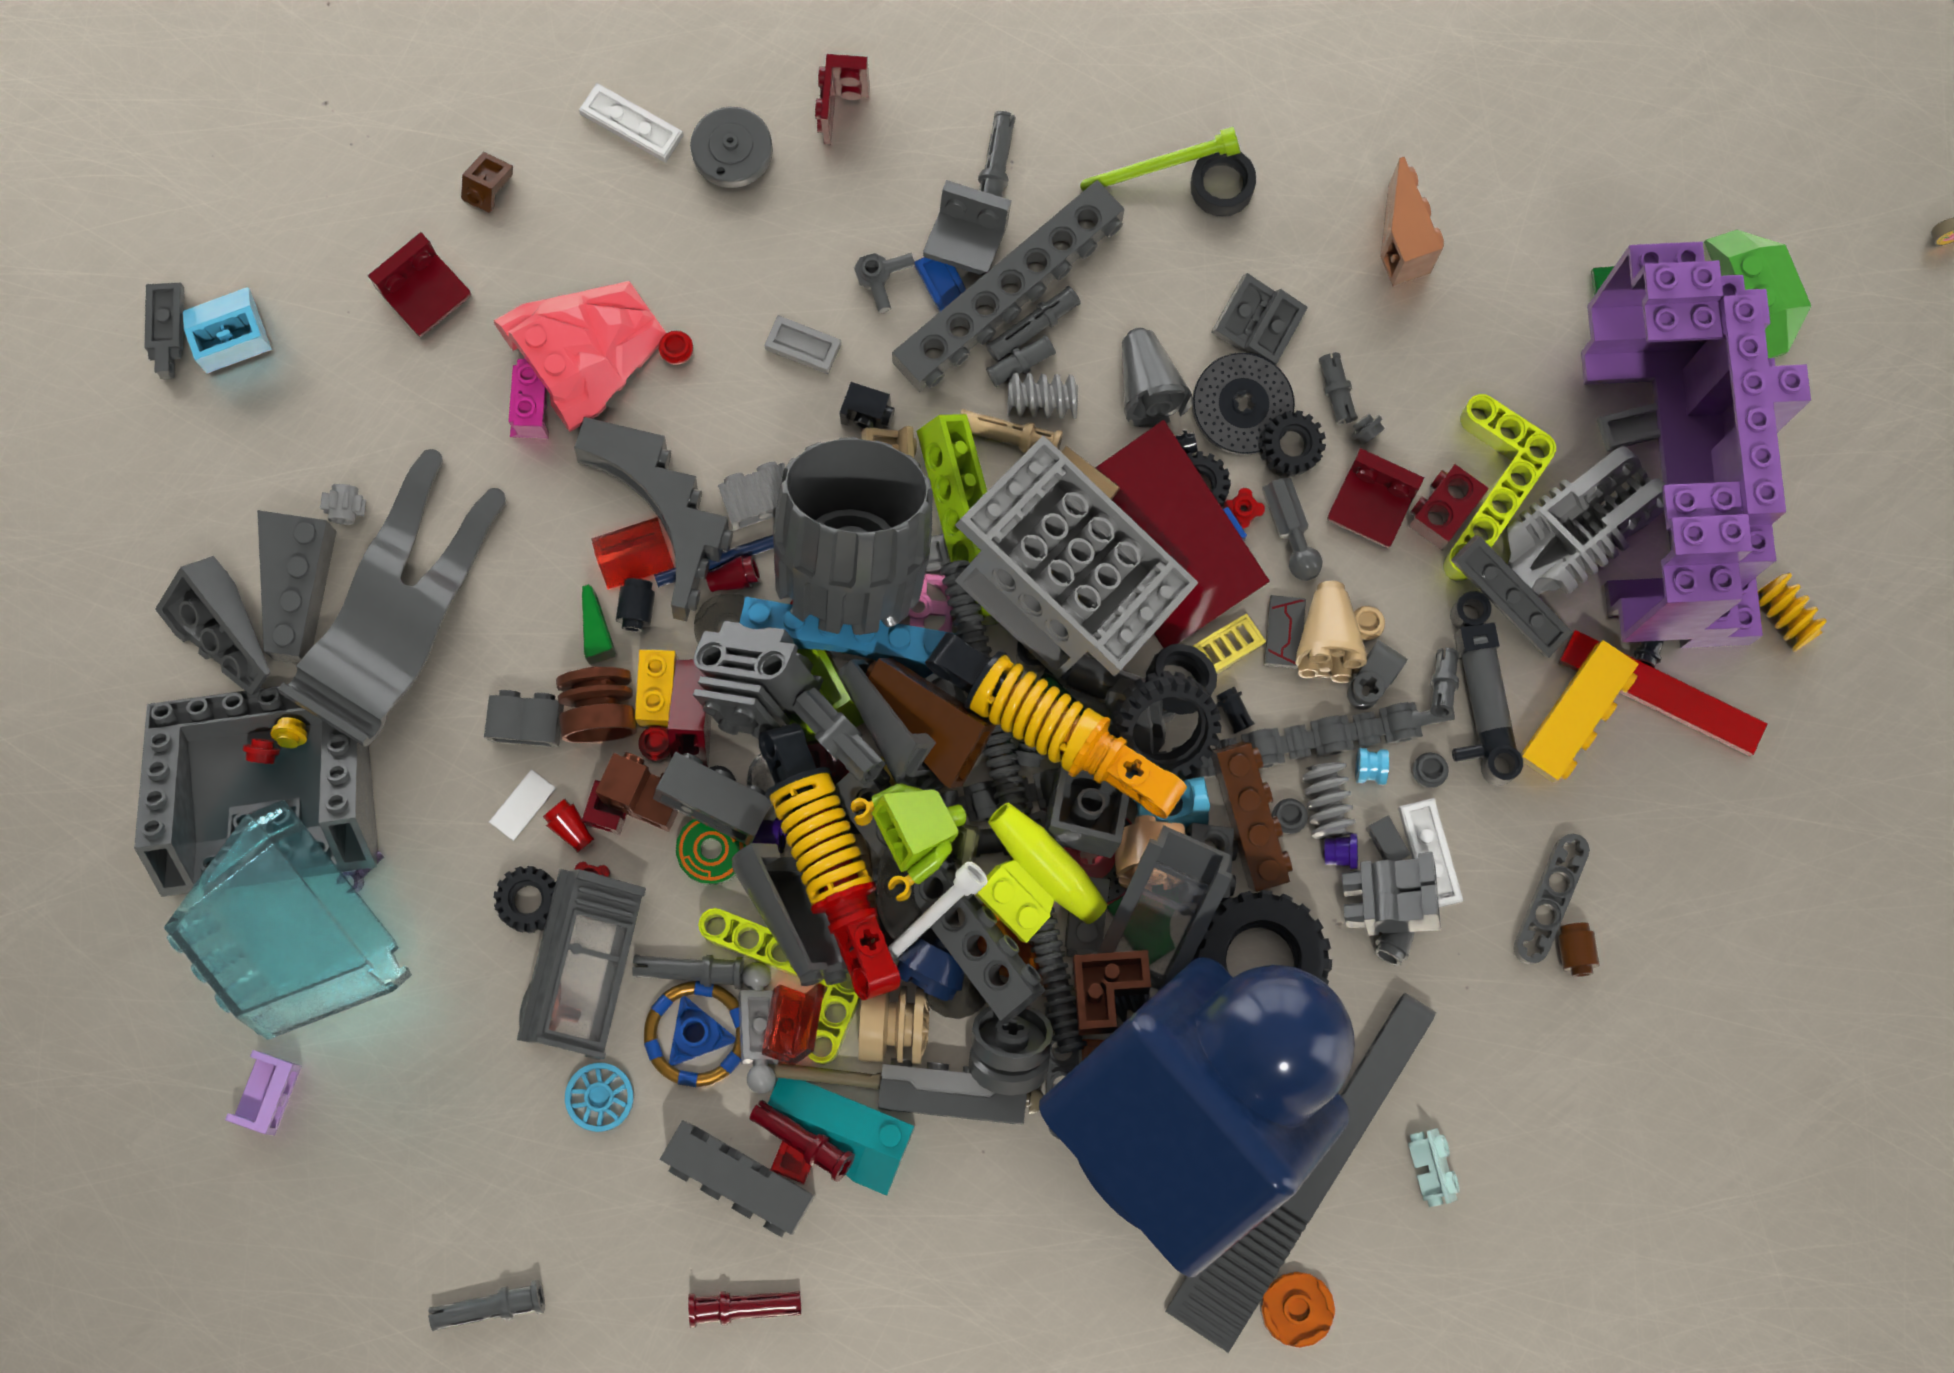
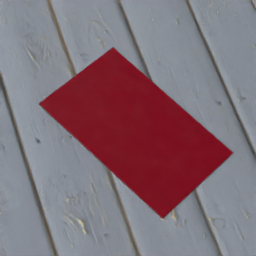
[1095,420,1270,649]

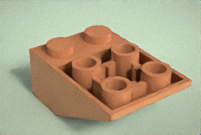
[1380,157,1444,286]

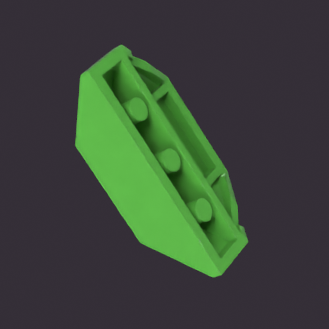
[1704,229,1811,358]

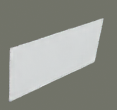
[489,769,556,841]

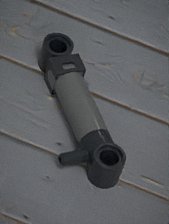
[1450,591,1523,786]

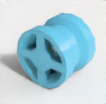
[1355,748,1389,785]

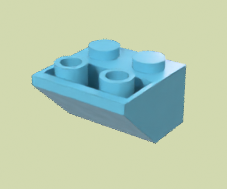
[183,287,272,374]

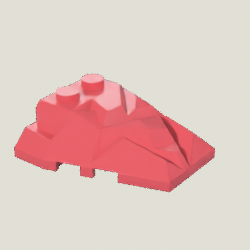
[494,281,666,432]

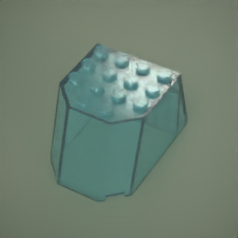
[164,800,412,1040]

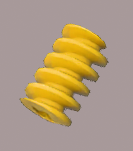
[1758,572,1827,652]

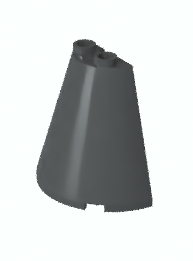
[838,660,986,791]
[731,843,854,986]

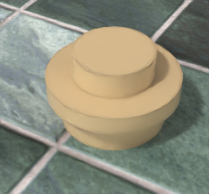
[1354,606,1385,641]

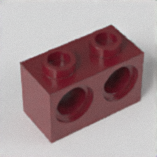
[1409,464,1489,551]

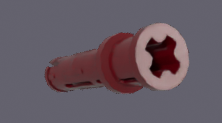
[749,1100,855,1182]
[688,1291,801,1328]

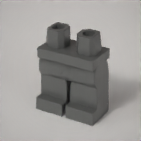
[1342,852,1441,936]

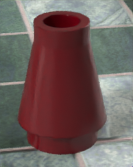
[706,555,760,592]

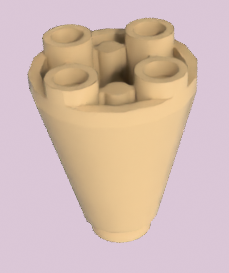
[1296,581,1367,683]

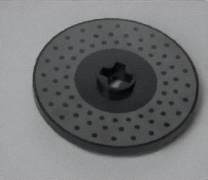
[1192,353,1295,455]

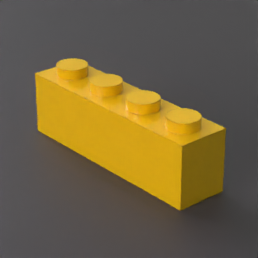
[1520,640,1639,783]

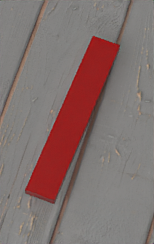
[1558,630,1768,757]

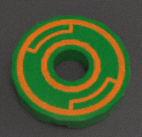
[676,819,747,885]

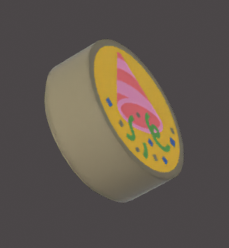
[1931,217,1954,246]

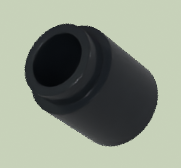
[616,578,655,632]

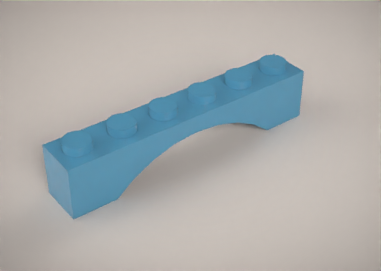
[739,597,955,678]

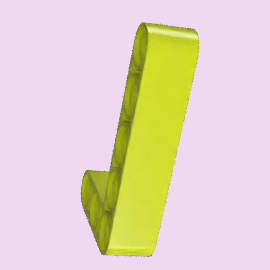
[1443,394,1556,581]
[698,908,860,1065]

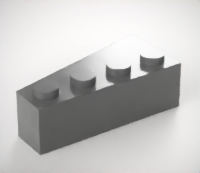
[257,510,337,664]

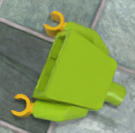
[850,783,966,902]

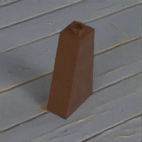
[866,658,996,788]

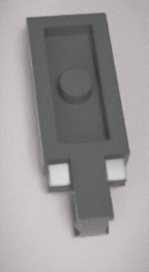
[144,283,184,379]

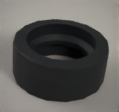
[1190,152,1256,216]
[1145,644,1217,715]

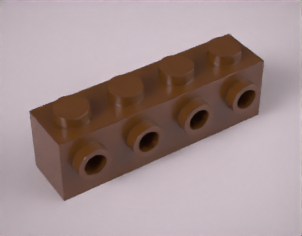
[1211,741,1293,892]

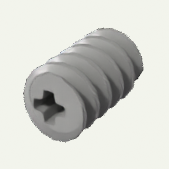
[1007,372,1078,419]
[1302,762,1356,839]

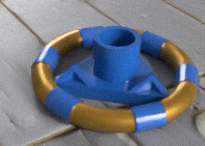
[644,981,741,1087]

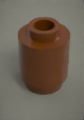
[1558,922,1600,977]

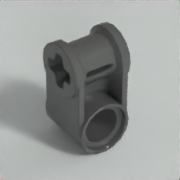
[1347,640,1408,710]

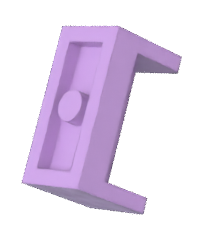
[225,1050,302,1136]

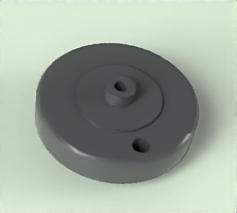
[690,107,773,188]

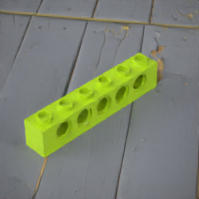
[916,414,999,626]

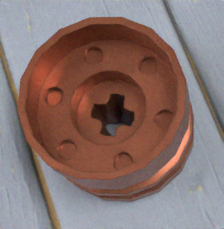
[556,667,637,743]

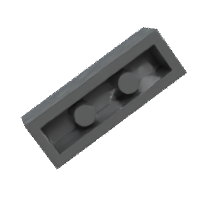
[653,752,771,845]

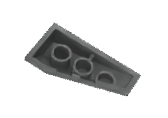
[155,556,270,695]

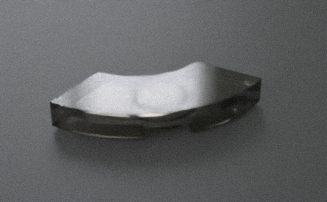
[876,846,922,939]

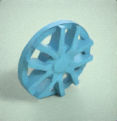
[565,1063,634,1132]

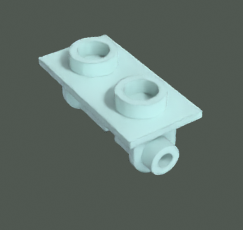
[1408,1128,1460,1207]

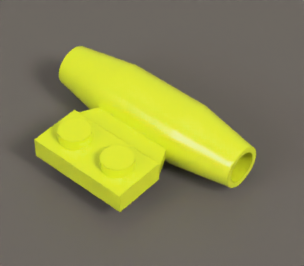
[975,803,1107,943]

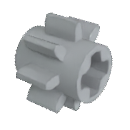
[320,484,366,525]

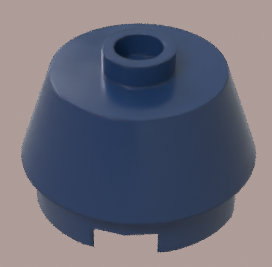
[897,936,964,1001]

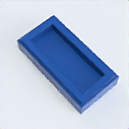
[914,257,967,312]

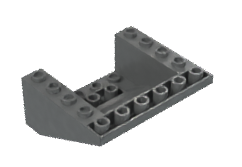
[134,686,377,897]

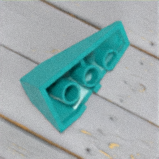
[768,1078,915,1196]

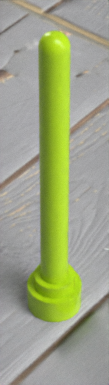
[1080,126,1241,191]

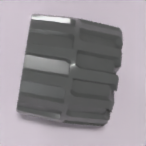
[773,437,933,635]

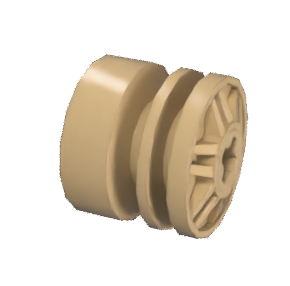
[859,986,930,1064]

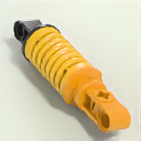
[925,633,1187,819]

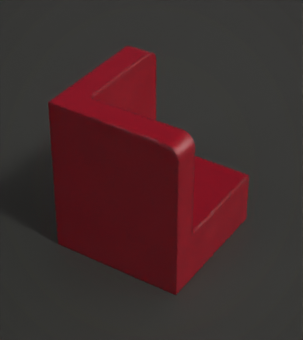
[582,780,627,835]

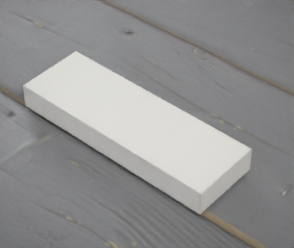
[579,83,684,163]
[1398,798,1463,908]

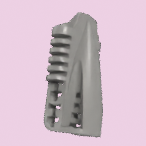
[1506,446,1666,595]

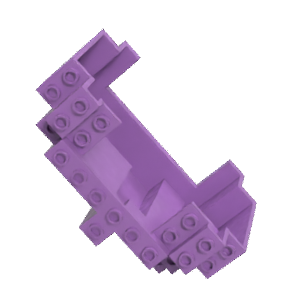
[1581,242,1811,648]

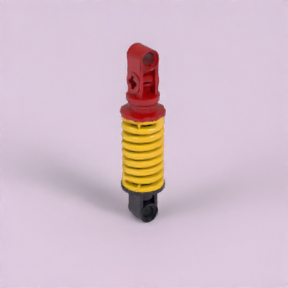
[758,723,900,1000]

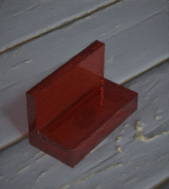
[591,517,674,589]
[762,983,825,1066]

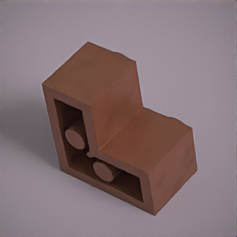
[596,752,678,832]
[1073,950,1151,1035]

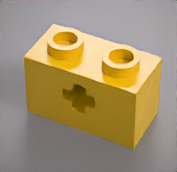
[635,649,679,728]

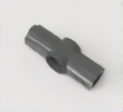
[792,688,886,785]

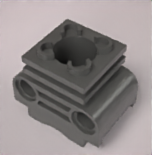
[693,621,824,739]

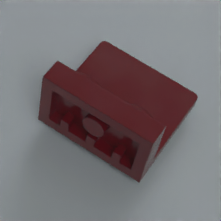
[815,54,870,145]
[367,232,472,337]
[1327,448,1425,548]

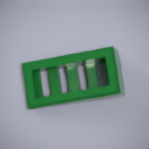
[582,584,616,665]

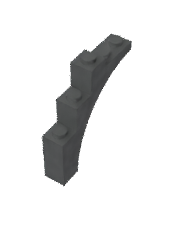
[574,417,733,622]

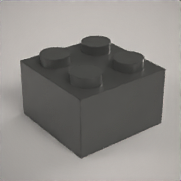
[1044,764,1132,858]

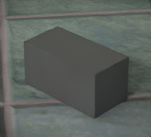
[1366,815,1410,861]

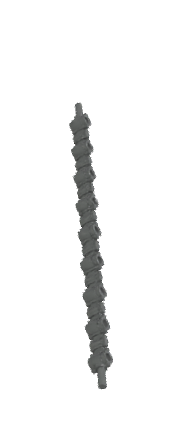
[839,702,1455,847]

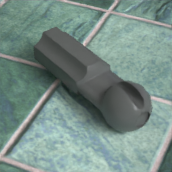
[1262,478,1323,581]

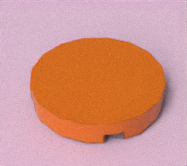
[1260,1271,1335,1348]

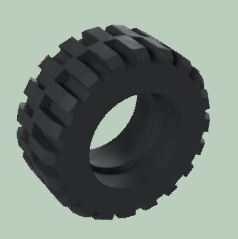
[1191,890,1332,985]

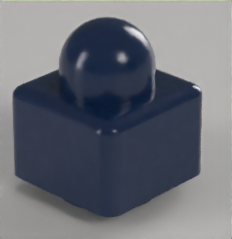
[1039,957,1355,1277]

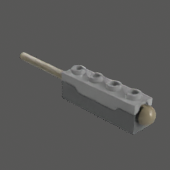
[768,1058,1044,1125]

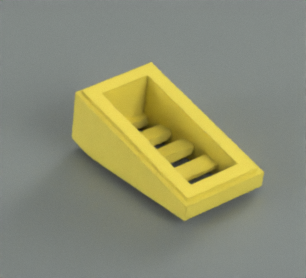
[1193,613,1266,675]

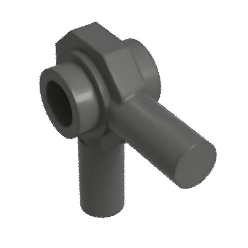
[854,253,915,313]

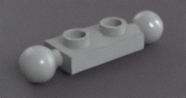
[738,962,780,1094]

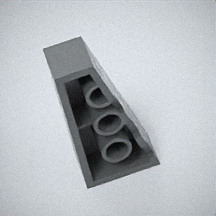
[659,1120,815,1237]

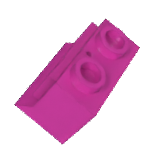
[508,359,549,439]

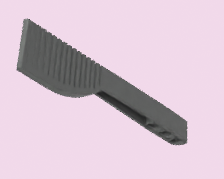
[1165,993,1436,1353]

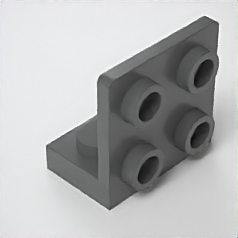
[923,180,1012,276]

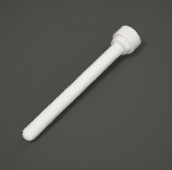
[888,861,988,961]

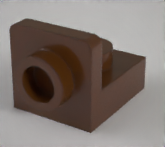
[461,151,513,213]

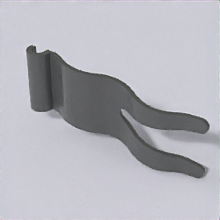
[278,449,506,747]

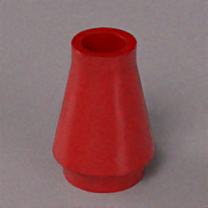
[543,799,594,853]

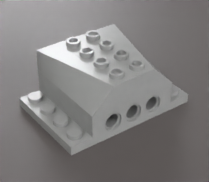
[955,435,1198,679]

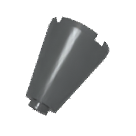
[1122,328,1193,427]

